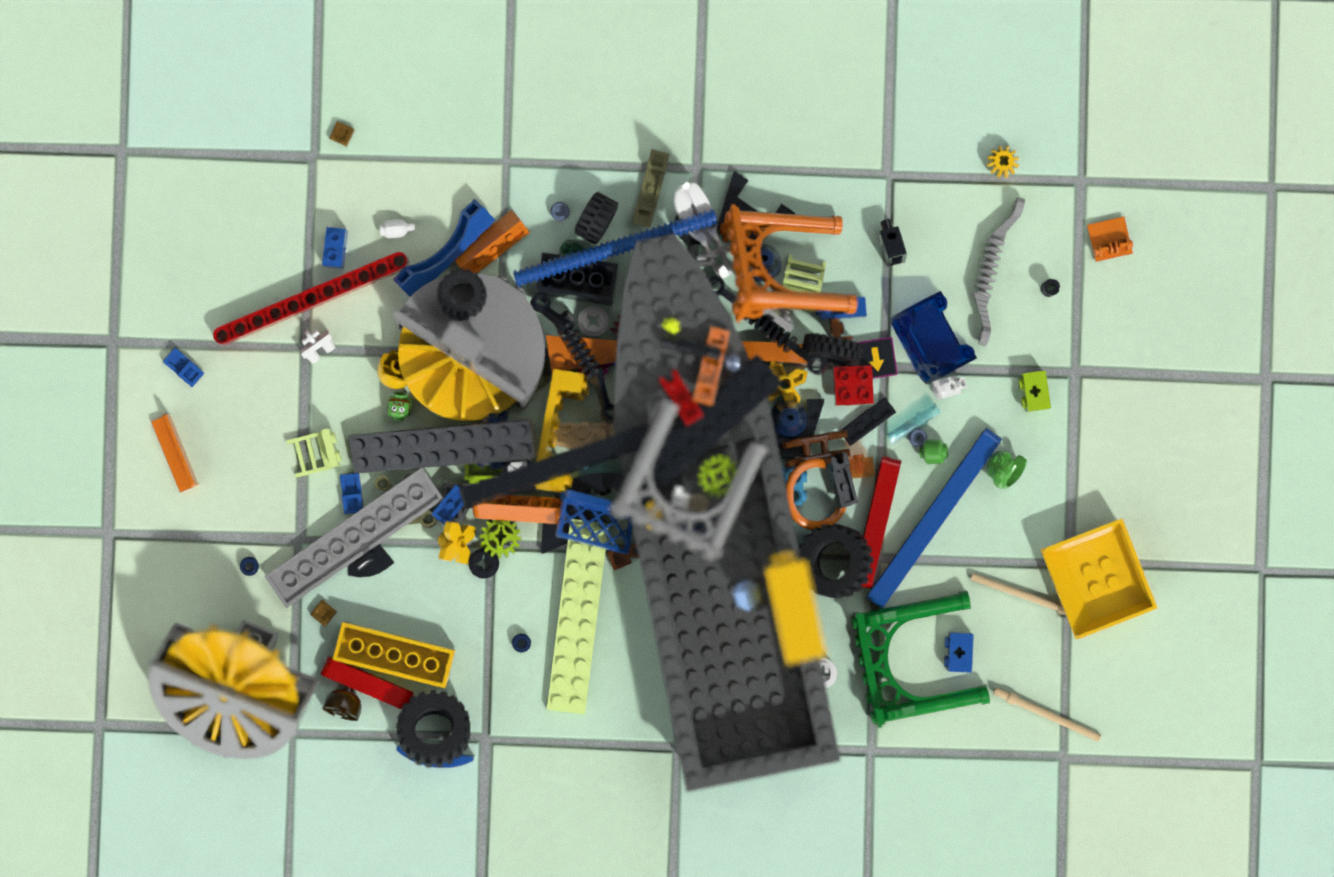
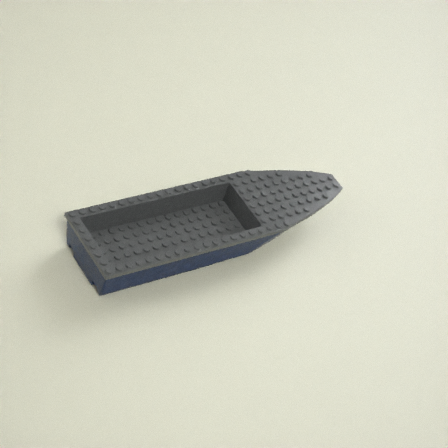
[613,234,841,792]

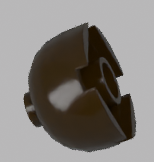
[322,687,362,721]

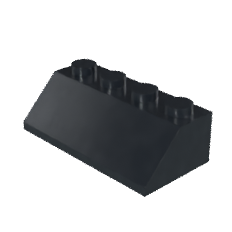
[536,252,618,306]

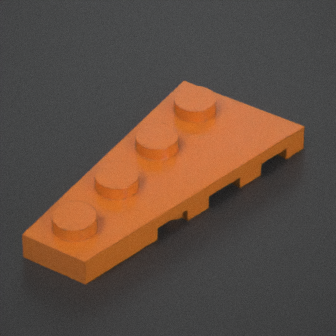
[546,335,618,373]

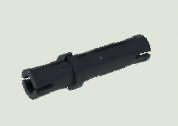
[661,335,722,361]

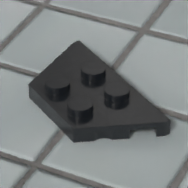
[541,504,609,554]

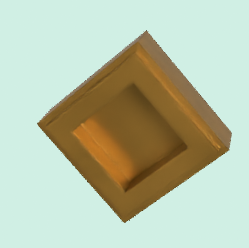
[329,121,355,147]
[310,600,337,627]

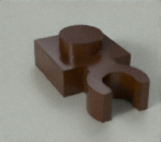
[607,543,639,571]

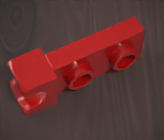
[659,370,704,426]

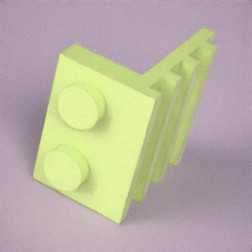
[782,254,826,312]
[286,428,342,478]

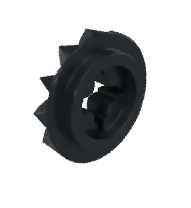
[469,548,500,579]

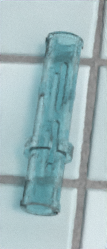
[886,403,941,444]

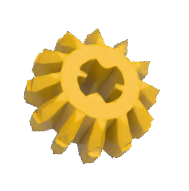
[987,145,1019,178]

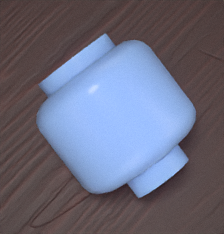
[733,580,761,611]

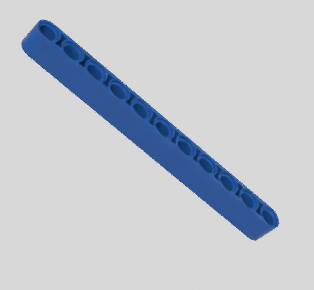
[866,427,1002,609]

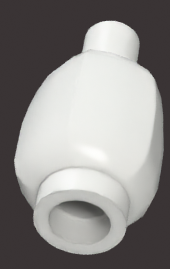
[380,219,415,239]

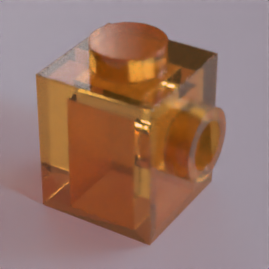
[849,454,875,479]

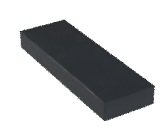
[840,397,896,446]

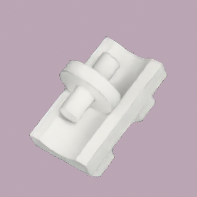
[300,330,335,364]
[933,375,967,400]

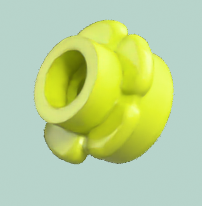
[662,317,680,335]

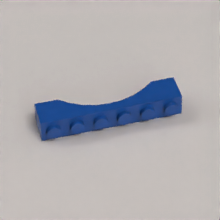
[393,199,495,297]

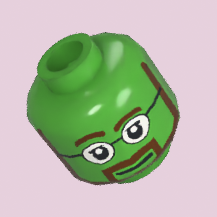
[387,392,412,421]

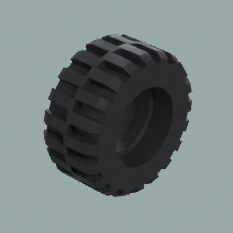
[798,524,874,598]
[396,690,471,768]

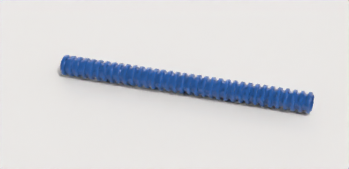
[513,209,717,287]

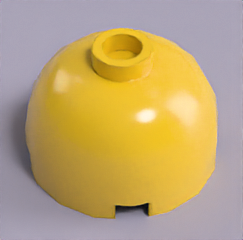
[377,350,407,389]

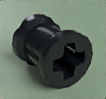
[1041,279,1060,297]

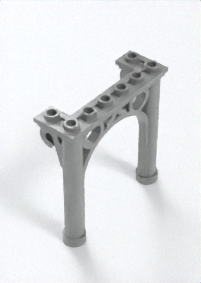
[608,399,768,561]

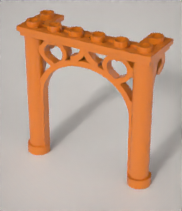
[719,204,857,322]

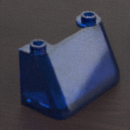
[891,291,977,384]

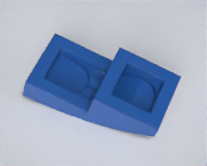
[162,347,204,387]
[340,472,363,514]

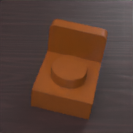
[830,318,853,341]

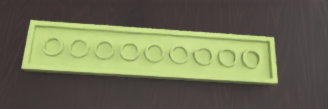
[547,519,609,714]

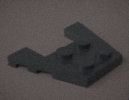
[717,171,796,250]
[775,399,824,457]

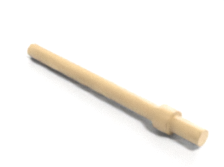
[970,573,1065,615]
[993,687,1101,742]

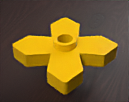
[767,362,808,403]
[438,521,476,564]

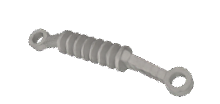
[972,197,1025,346]

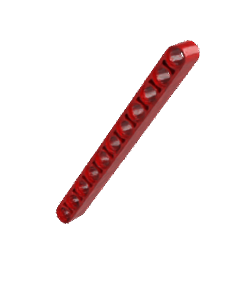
[213,252,409,345]

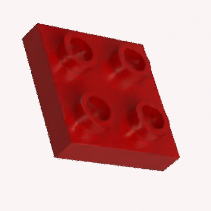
[833,365,874,406]

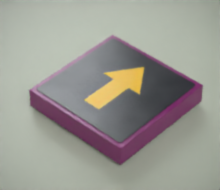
[857,337,898,379]

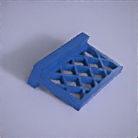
[556,490,633,554]

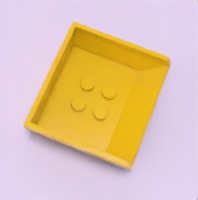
[1040,518,1158,640]

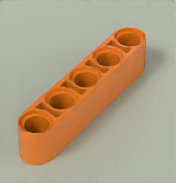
[472,495,565,524]

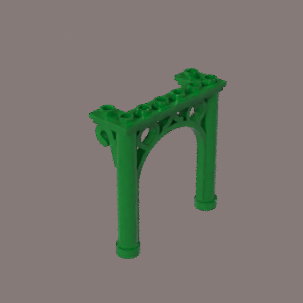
[851,590,990,728]

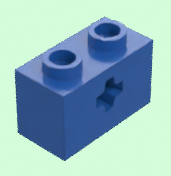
[322,227,348,269]
[944,632,974,673]

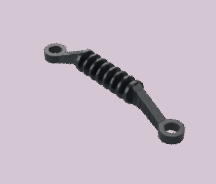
[709,276,827,375]
[530,292,614,424]

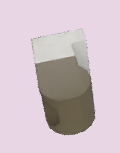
[672,486,709,512]

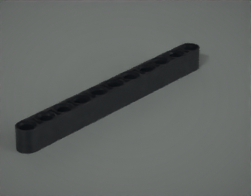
[459,422,653,508]

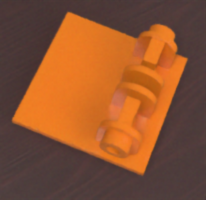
[1087,217,1133,262]

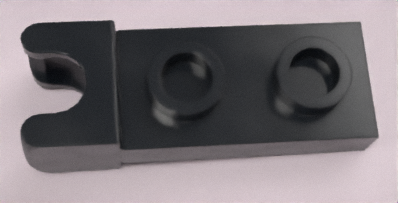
[824,452,858,508]

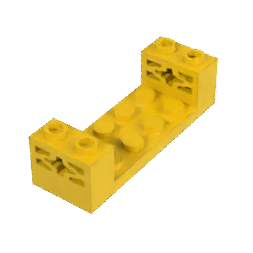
[535,369,590,493]

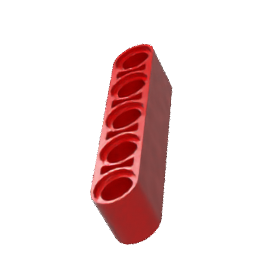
[320,656,414,710]

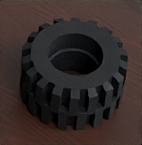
[575,192,618,244]
[437,268,487,320]

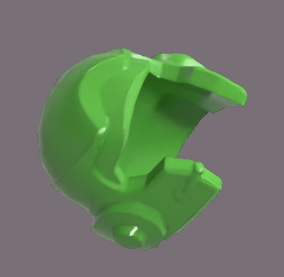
[987,450,1027,489]

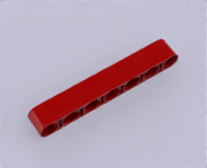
[861,456,902,589]

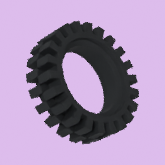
[802,333,863,366]

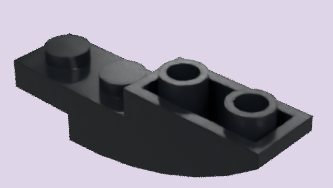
[554,473,621,499]

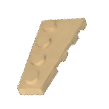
[555,422,615,460]

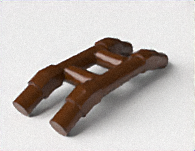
[782,430,851,468]

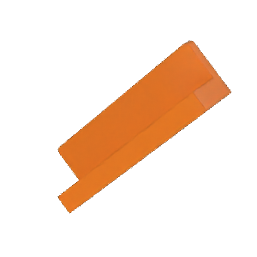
[455,210,530,273]
[151,414,199,492]

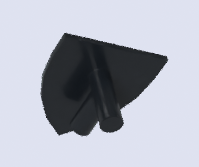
[348,544,395,577]

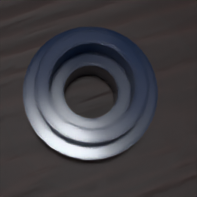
[240,557,259,576]
[512,633,531,653]

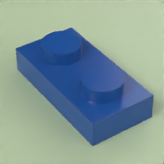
[431,485,463,525]

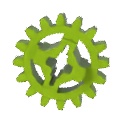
[698,455,738,498]
[480,520,522,559]

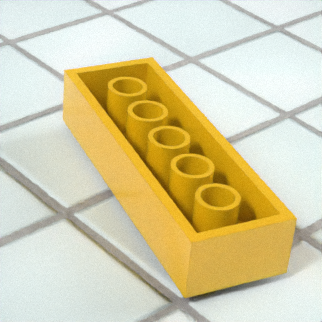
[333,621,456,688]

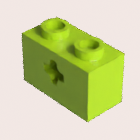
[1018,370,1051,412]

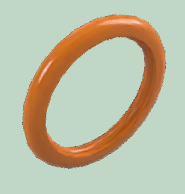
[785,458,847,530]

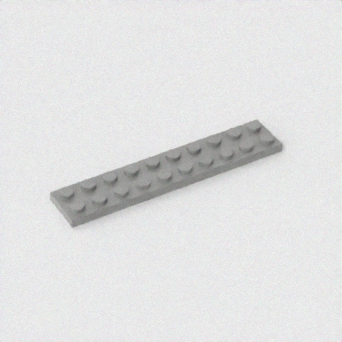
[264,468,444,608]

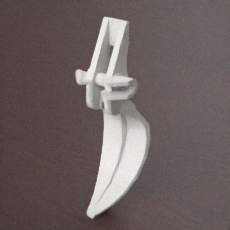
[674,182,733,279]

